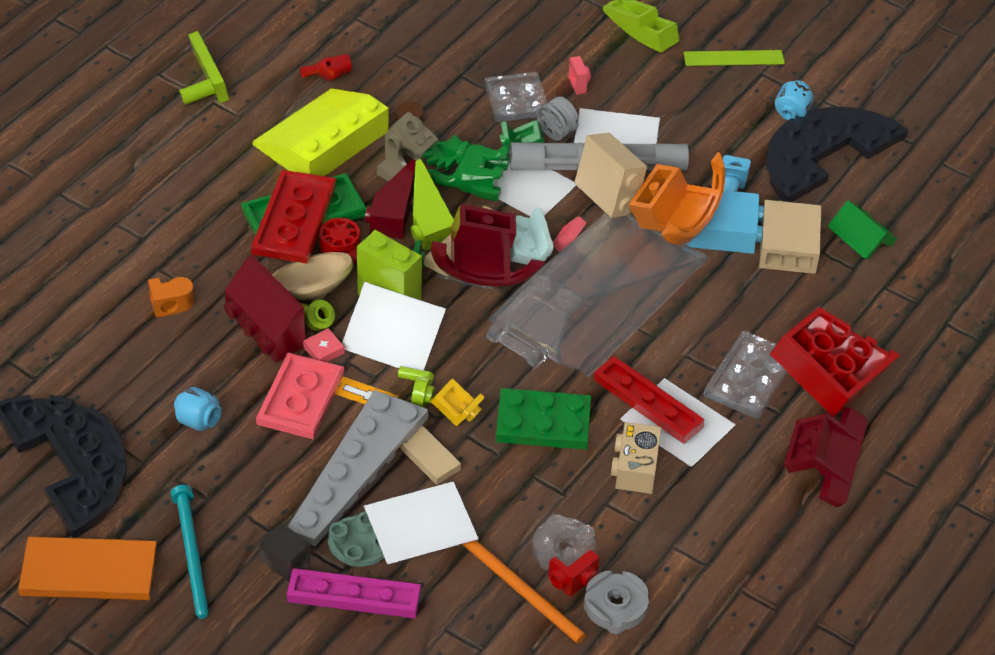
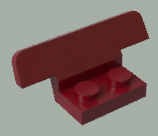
[784,407,867,507]

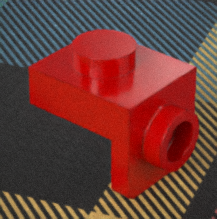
[548,549,600,597]

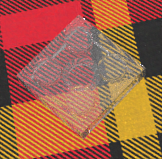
[485,72,548,122]

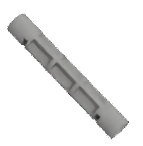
[510,142,689,171]

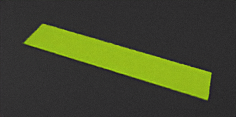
[683,50,785,66]

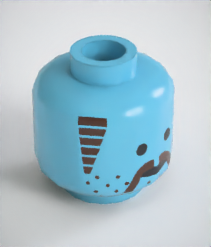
[774,80,814,120]
[174,387,221,432]

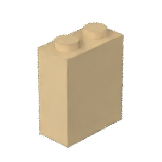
[574,132,648,218]
[759,200,821,274]

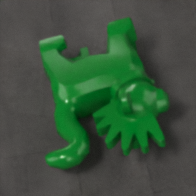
[422,135,510,201]

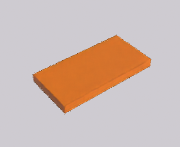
[18,537,157,600]

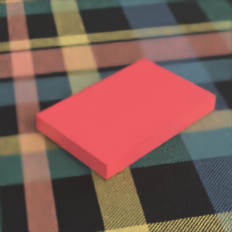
[256,353,344,440]

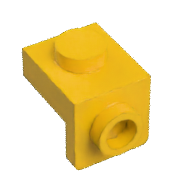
[430,378,485,427]

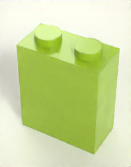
[357,230,422,300]

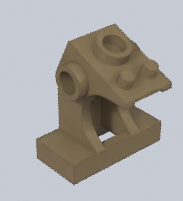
[377,111,439,181]

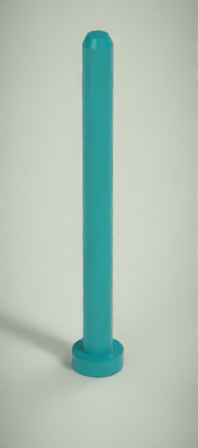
[171,485,209,619]

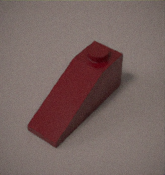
[365,160,416,239]

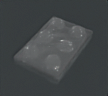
[704,330,788,419]

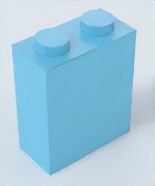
[686,190,764,254]

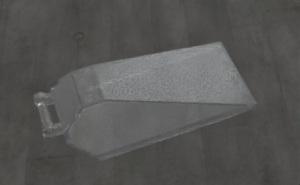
[486,213,708,377]

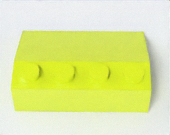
[253,88,389,176]

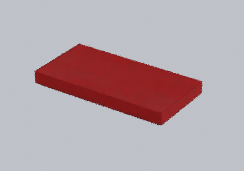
[251,170,337,264]

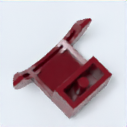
[431,204,545,287]

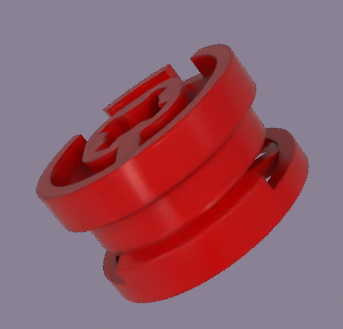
[320,218,360,254]

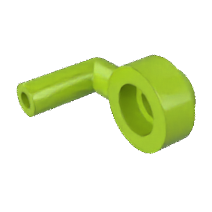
[299,300,335,331]
[398,366,435,408]

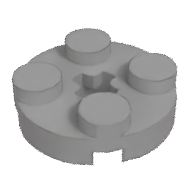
[584,570,649,634]

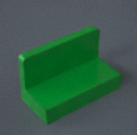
[828,200,898,260]

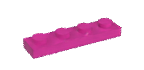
[287,568,421,618]

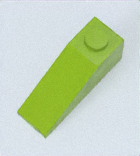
[410,159,454,251]

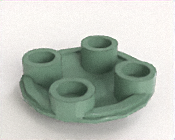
[328,511,385,567]

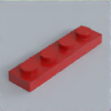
[594,356,705,444]

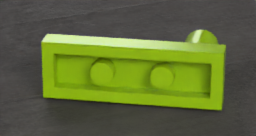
[179,31,229,105]

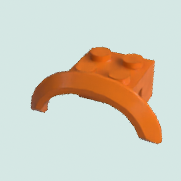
[628,152,725,245]

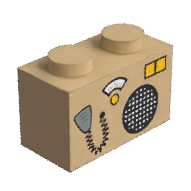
[611,422,661,494]

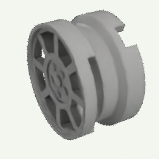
[537,97,579,141]

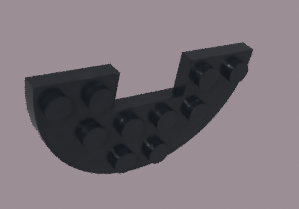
[766,107,908,202]
[0,395,126,538]

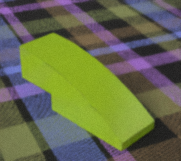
[603,0,679,52]

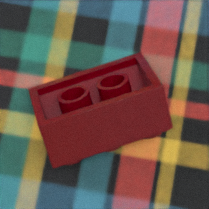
[224,255,305,363]

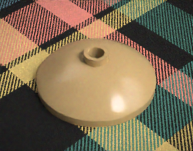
[272,252,353,301]

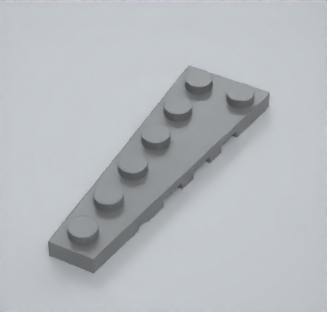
[286,390,429,546]

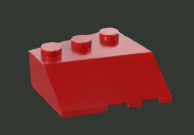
[770,307,900,418]

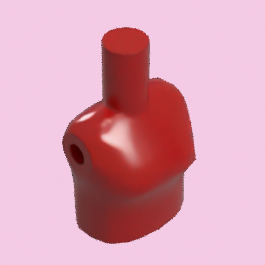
[300,54,352,82]

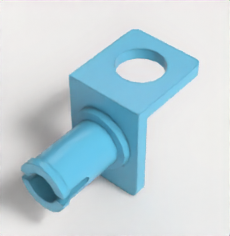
[723,155,751,192]

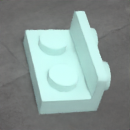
[510,208,553,264]

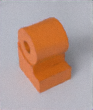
[148,277,195,318]

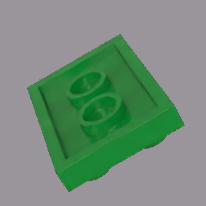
[496,388,591,450]

